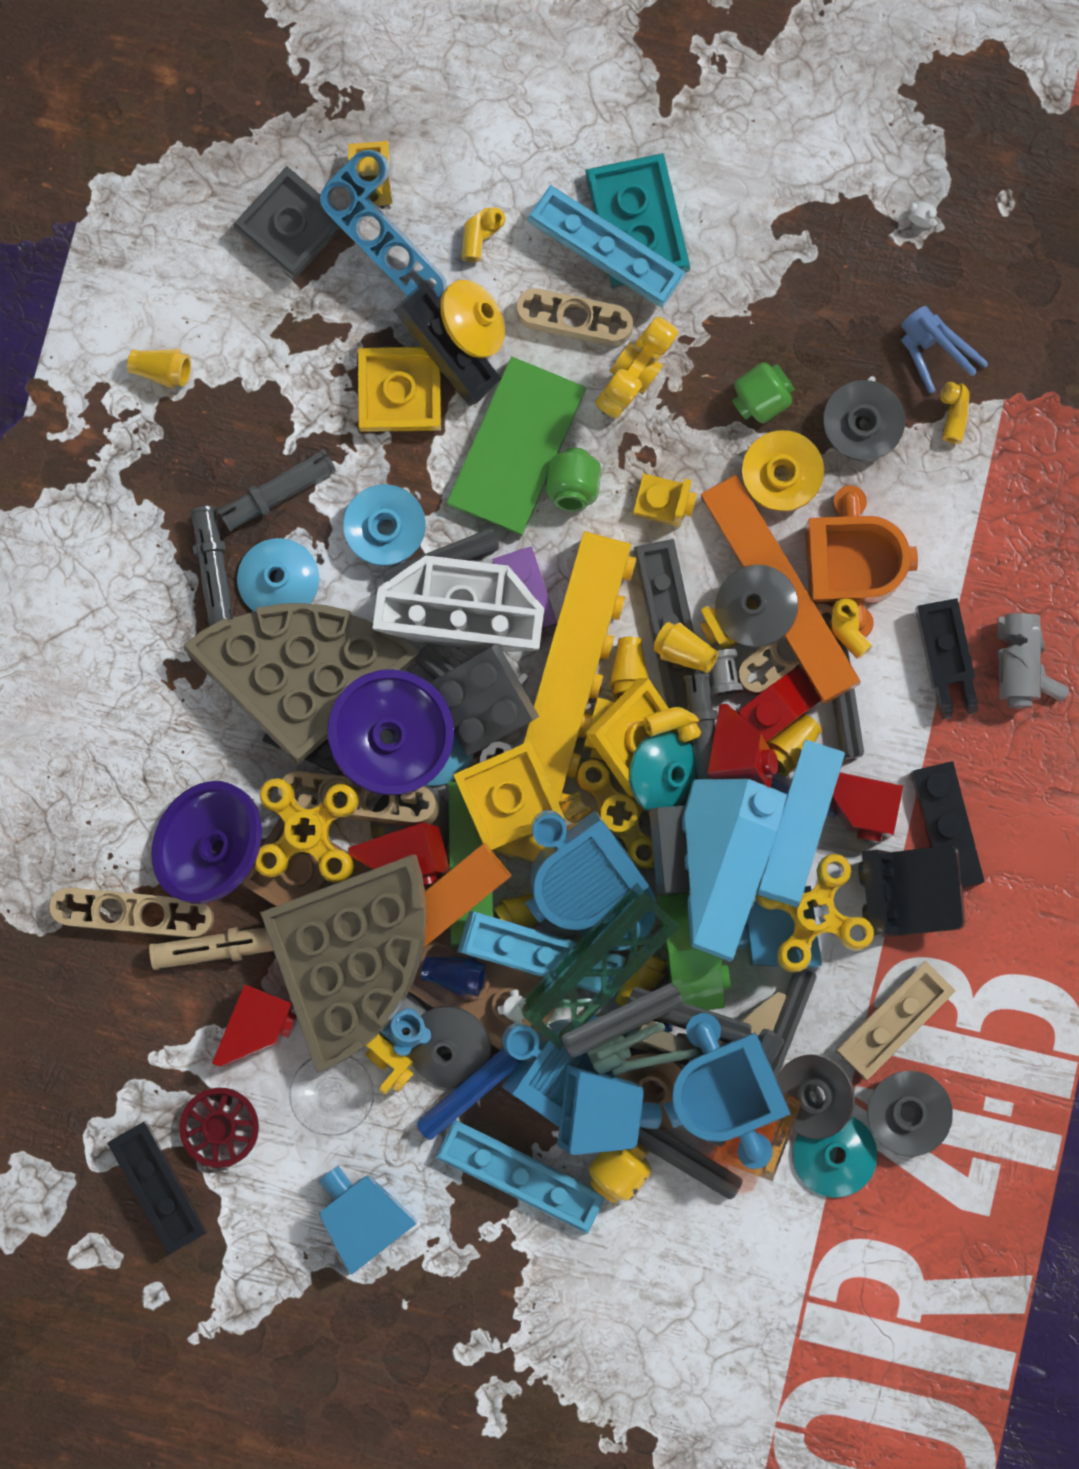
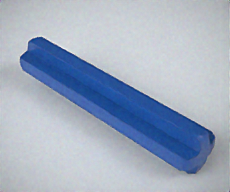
[416,1048,521,1140]

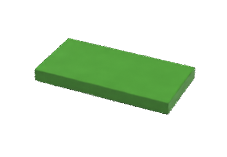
[447,356,586,537]

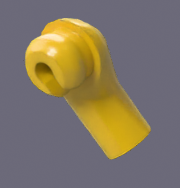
[461,207,506,262]
[940,382,970,444]
[832,598,873,660]
[643,707,701,742]

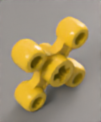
[595,316,679,419]
[567,759,654,870]
[254,778,359,883]
[755,854,874,973]

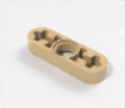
[517,288,633,346]
[737,603,834,695]

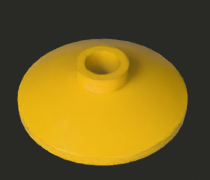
[440,280,505,358]
[742,430,824,512]

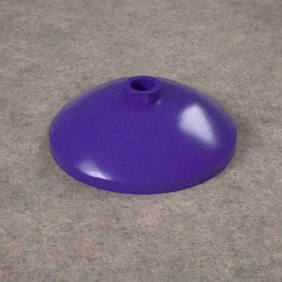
[327,669,454,795]
[151,781,262,904]

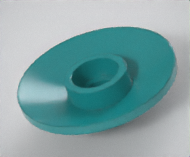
[629,731,696,812]
[793,1116,877,1198]

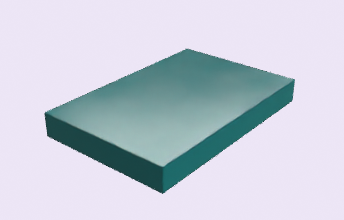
[585,153,691,288]

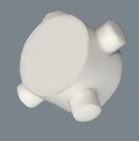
[908,201,937,228]
[498,990,535,1024]

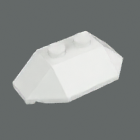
[372,555,544,652]

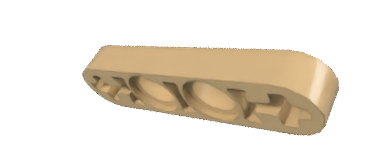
[278,771,439,826]
[49,888,214,938]

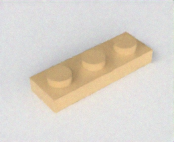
[835,961,956,1081]

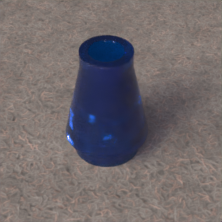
[421,956,486,999]

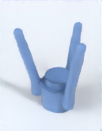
[901,306,988,394]

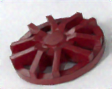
[179,1088,259,1168]

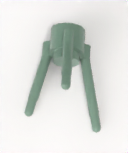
[588,1022,700,1076]

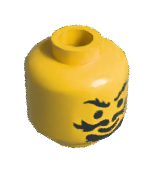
[589,1142,652,1204]

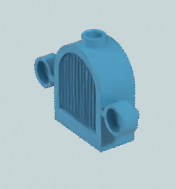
[525,810,649,947]
[664,1013,790,1169]
[501,1015,619,1127]

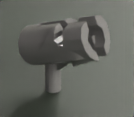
[997,613,1069,709]

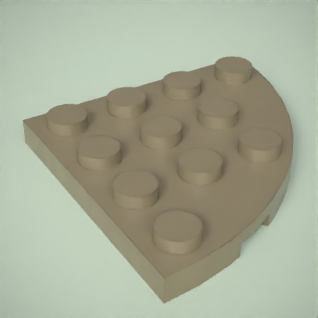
[183,603,420,765]
[260,854,427,1073]

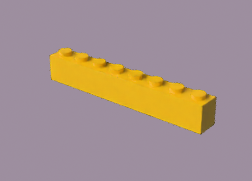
[494,531,637,864]

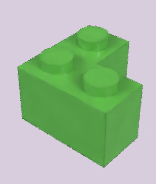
[657,892,731,1010]

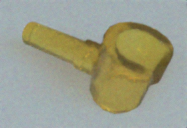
[559,790,592,823]

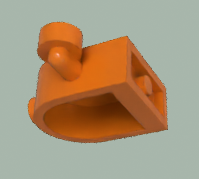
[805,485,918,638]

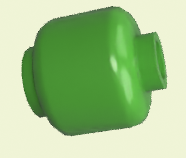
[732,362,795,423]
[546,448,602,512]

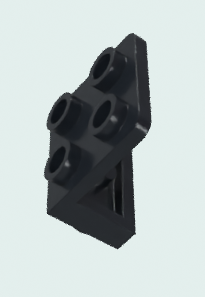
[858,845,965,937]

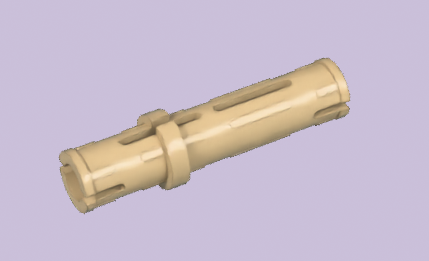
[149,927,274,970]

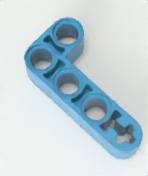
[320,150,447,300]

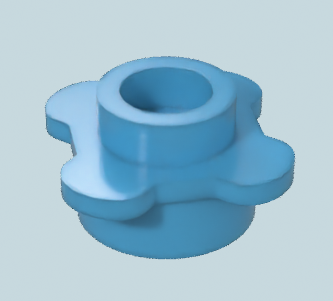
[381,1008,431,1056]

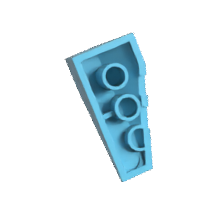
[682,779,787,961]

